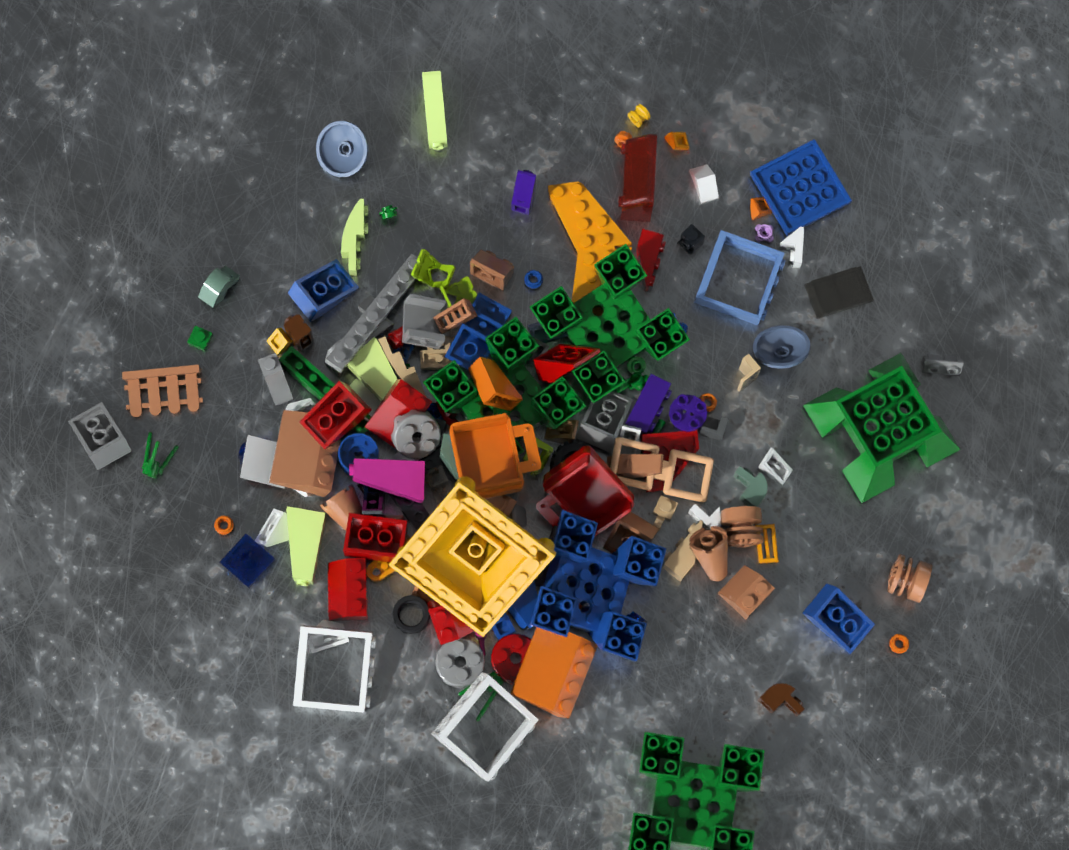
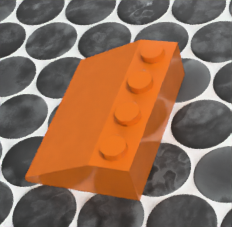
[510,627,597,718]

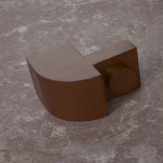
[758,683,805,717]

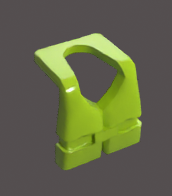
[411,249,455,289]
[440,276,477,309]
[523,437,553,476]

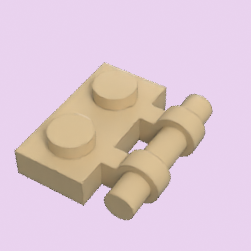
[420,336,455,371]

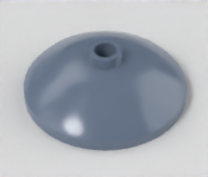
[316,121,369,177]
[753,325,810,369]

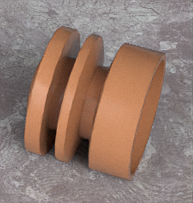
[721,506,764,548]
[887,554,933,603]

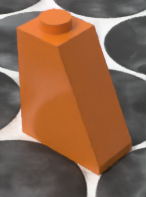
[468,356,523,411]

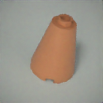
[320,484,365,531]
[689,526,728,582]

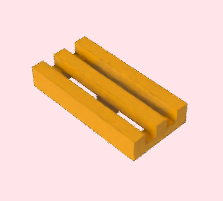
[755,524,779,564]

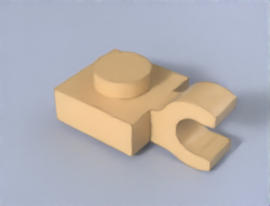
[652,495,678,531]

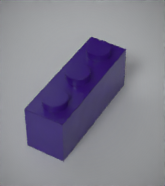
[625,374,672,435]

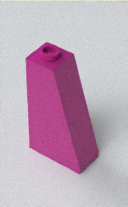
[349,458,425,503]

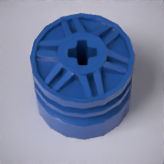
[338,433,379,478]

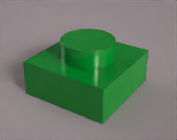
[187,325,213,351]

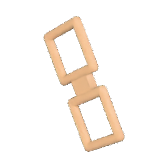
[610,437,714,503]

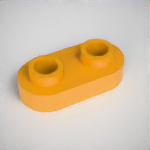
[366,560,396,582]

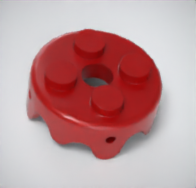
[491,634,531,685]

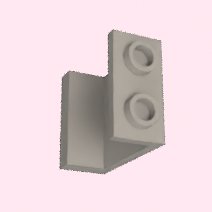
[402,293,446,349]

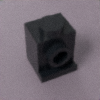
[677,224,705,256]

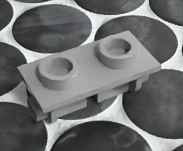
[922,354,964,375]

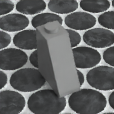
[258,353,294,406]

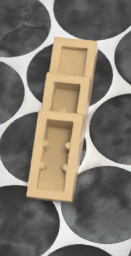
[378,337,426,396]

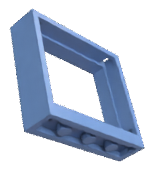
[694,230,786,325]

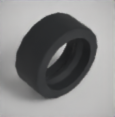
[392,595,430,634]

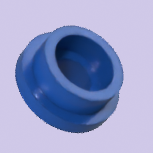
[524,270,543,289]

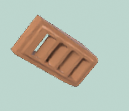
[433,298,477,334]

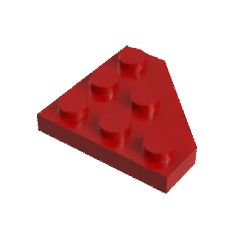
[640,430,699,493]

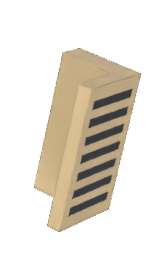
[737,354,761,392]

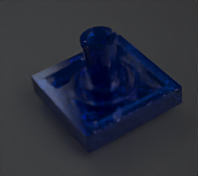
[220,534,275,588]

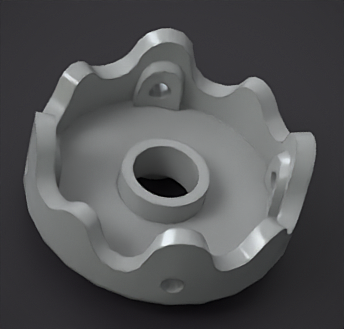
[391,410,441,459]
[436,638,485,689]

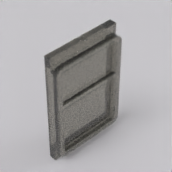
[804,266,874,319]

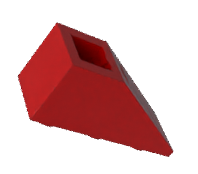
[636,228,666,292]

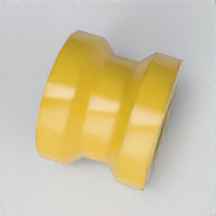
[627,104,651,128]

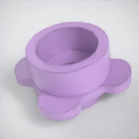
[755,224,774,243]

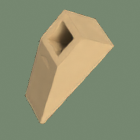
[663,520,703,582]

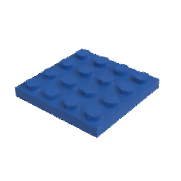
[750,139,852,236]

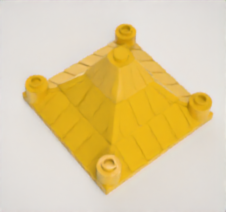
[389,476,556,637]

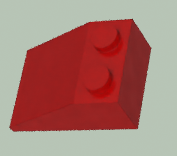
[533,344,600,383]
[364,379,432,449]
[299,381,372,450]
[428,600,474,645]

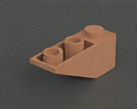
[607,454,663,479]

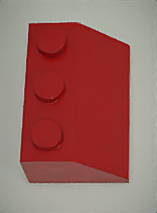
[343,513,408,562]
[328,558,368,621]

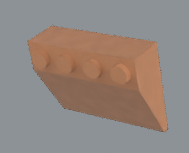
[269,410,341,497]

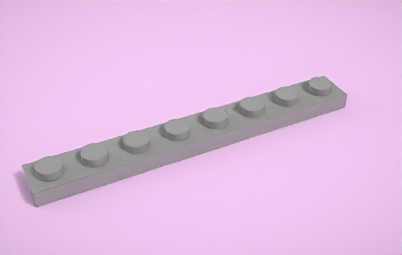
[325,254,417,373]

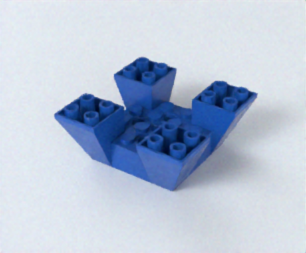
[530,510,667,662]

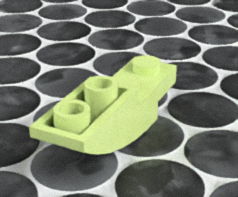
[341,199,368,276]

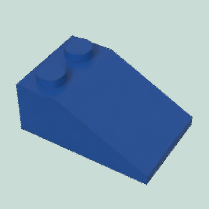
[288,259,359,322]
[803,583,875,654]

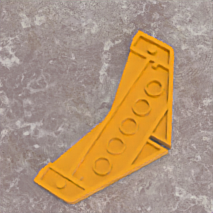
[547,182,632,316]

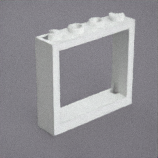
[293,625,376,713]
[431,672,539,782]

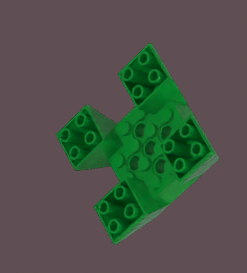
[529,244,690,404]
[423,317,586,456]
[803,353,960,504]
[628,732,765,850]

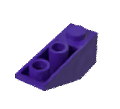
[511,170,536,215]

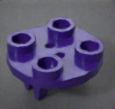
[669,394,707,432]

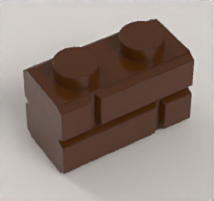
[284,314,314,351]

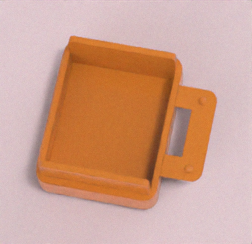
[449,413,541,499]

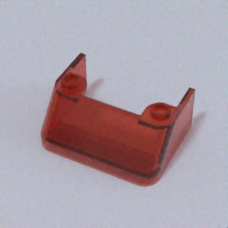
[618,134,657,222]

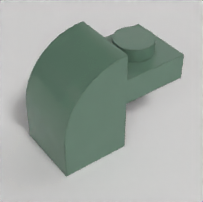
[198,266,240,307]
[733,466,768,507]

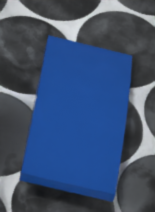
[444,292,512,370]

